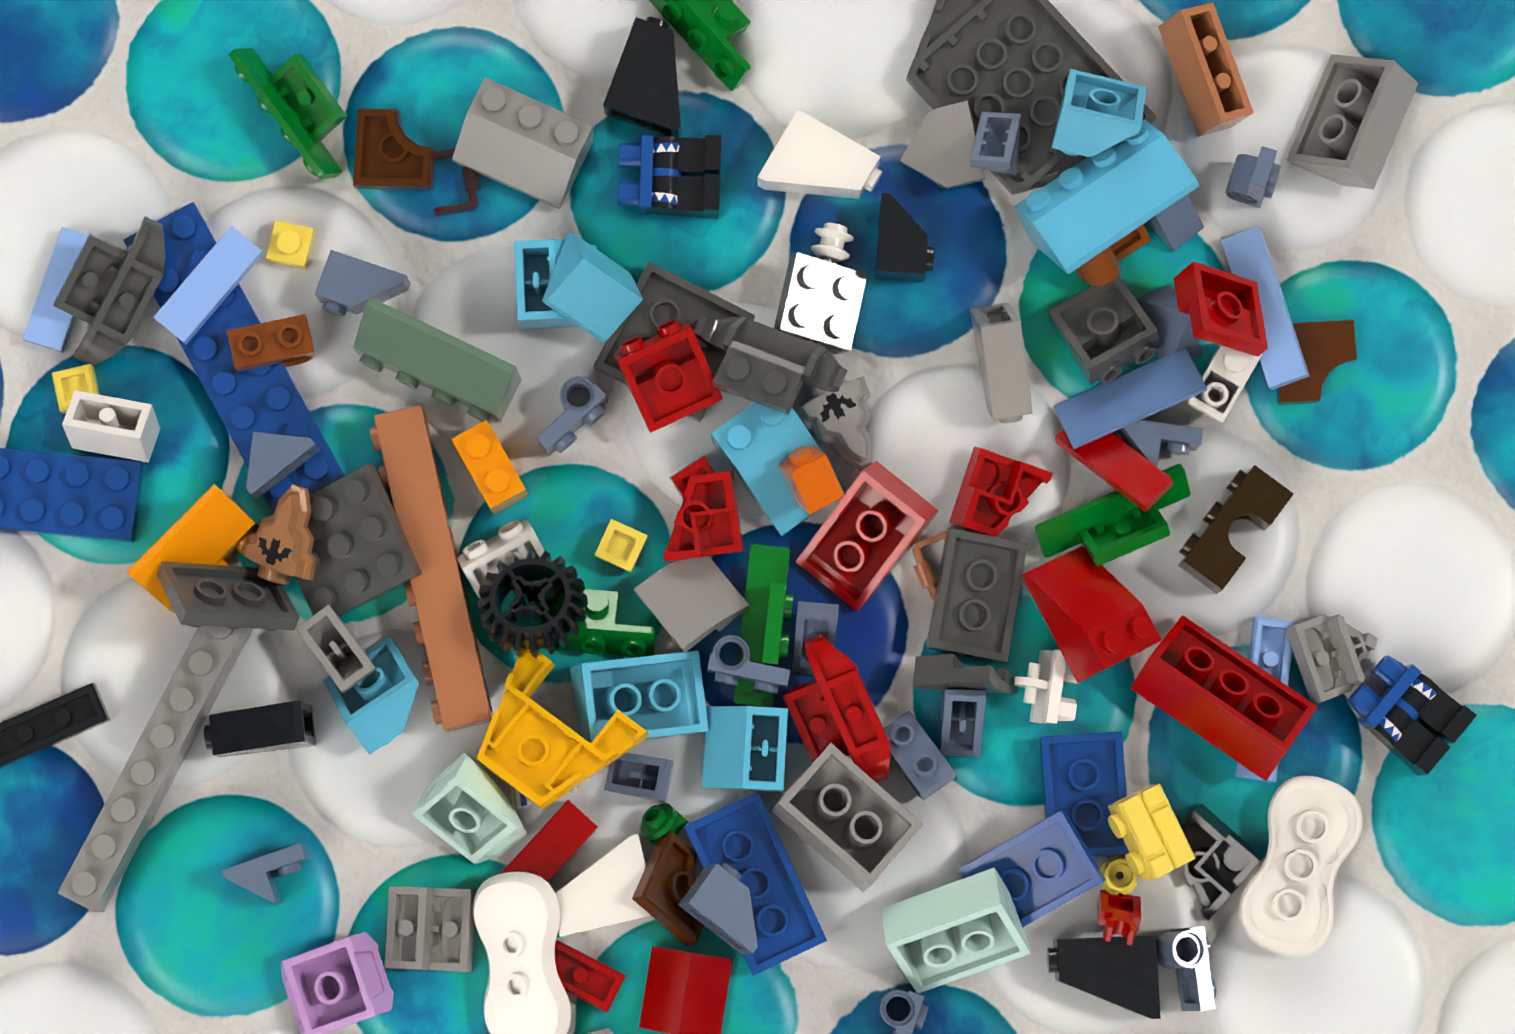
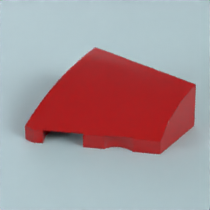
[949,447,1053,537]
[663,471,744,562]

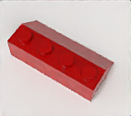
[1130,615,1318,781]

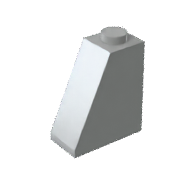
[970,302,1033,423]

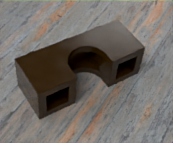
[1178,465,1294,594]

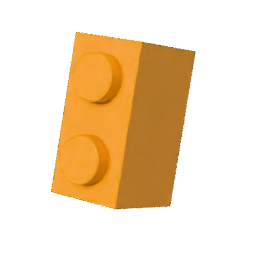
[451,419,529,515]

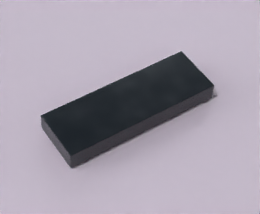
[0,683,111,769]

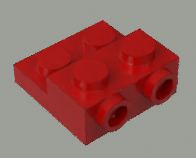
[1174,261,1268,357]
[614,319,723,433]

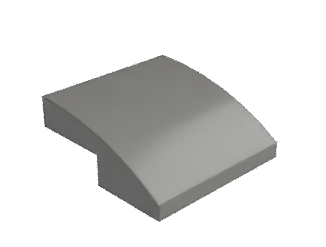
[633,556,750,653]
[384,886,477,972]

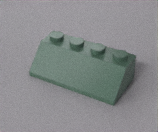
[353,297,522,423]

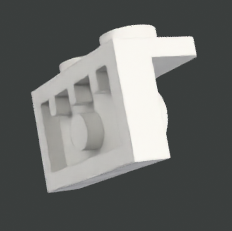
[457,519,545,600]

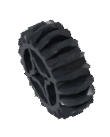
[477,549,588,659]

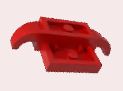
[783,633,891,783]

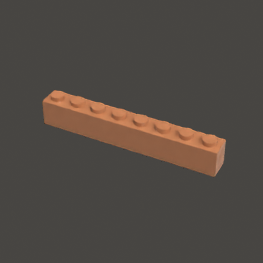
[370,404,493,732]

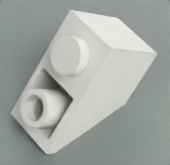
[1187,345,1262,424]

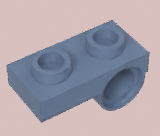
[1225,146,1281,208]
[536,377,608,456]
[707,635,791,694]
[884,711,957,801]
[1156,926,1216,1011]
[878,989,929,1034]

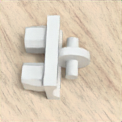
[1014,649,1078,724]

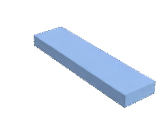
[1221,226,1310,390]
[1234,616,1295,783]

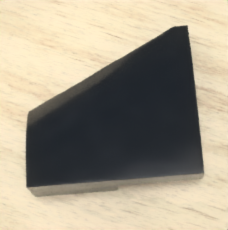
[1180,804,1264,921]

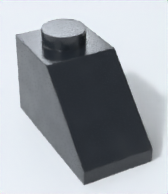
[876,193,934,282]

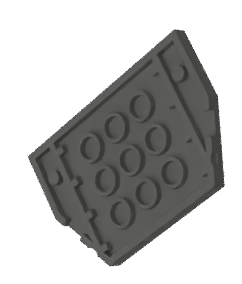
[906,0,1157,195]

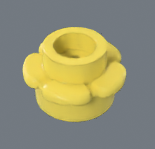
[1100,855,1140,895]

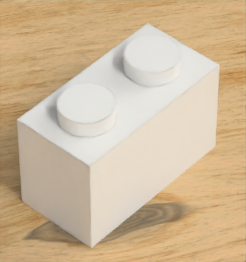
[62,390,160,463]

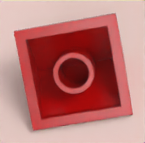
[639,946,733,1034]

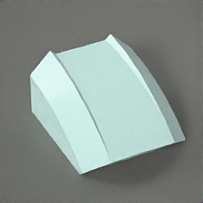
[411,753,527,864]

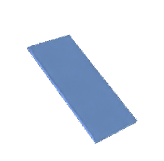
[1054,348,1208,449]

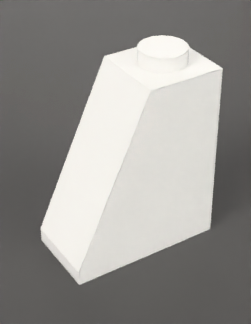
[758,110,883,199]
[555,834,651,937]

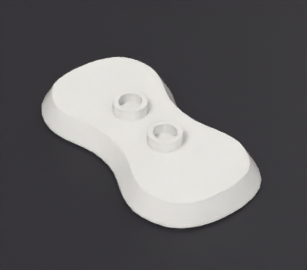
[1239,776,1363,957]
[472,872,571,1034]

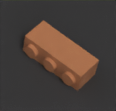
[1158,2,1254,137]

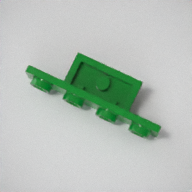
[649,0,751,91]
[229,48,347,179]
[1035,464,1191,567]
[733,544,794,707]
[493,589,655,658]

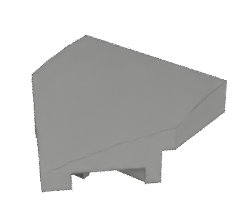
[900,100,985,189]
[1285,614,1378,704]

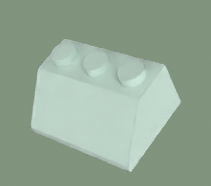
[881,867,1031,994]

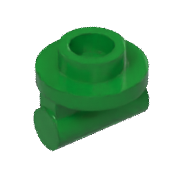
[640,803,688,846]

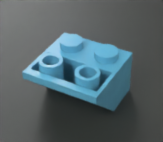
[514,239,597,329]
[702,706,788,793]

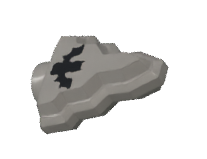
[794,376,872,472]

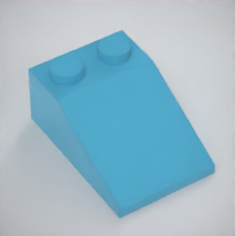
[711,402,846,537]
[570,650,709,743]

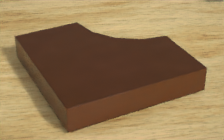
[353,108,436,190]
[1277,320,1357,405]
[632,831,704,946]

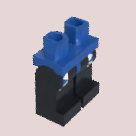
[618,135,721,219]
[1347,655,1477,776]

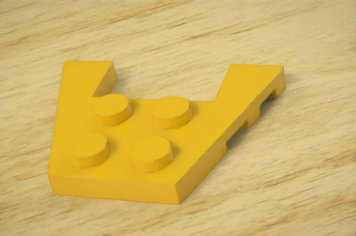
[476,649,649,810]

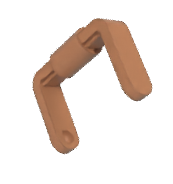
[912,531,946,601]

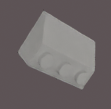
[1287,54,1418,190]
[452,77,593,210]
[771,743,923,892]

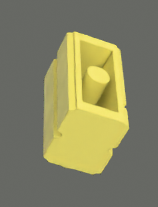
[1108,783,1195,880]

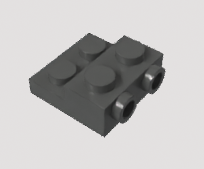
[1048,275,1160,384]

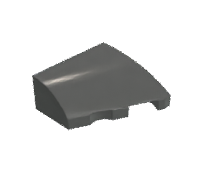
[913,654,1018,694]

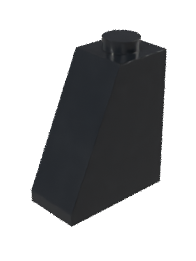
[603,17,682,138]
[204,700,316,757]
[1047,935,1161,1019]

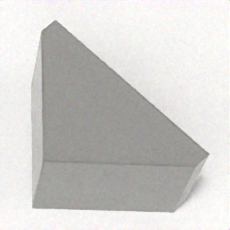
[296,604,376,694]

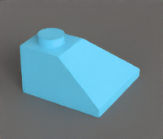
[1052,69,1147,157]
[323,635,419,755]

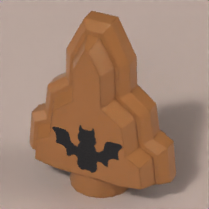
[241,484,317,584]

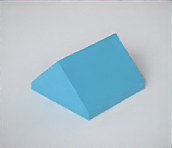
[542,232,643,342]

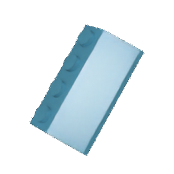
[1014,119,1200,274]

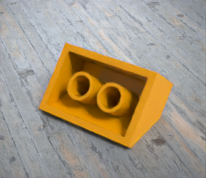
[127,484,259,614]

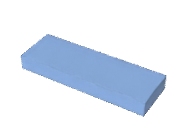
[153,226,264,345]
[23,227,88,353]

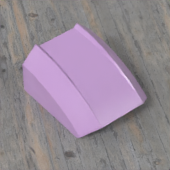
[281,932,394,1034]

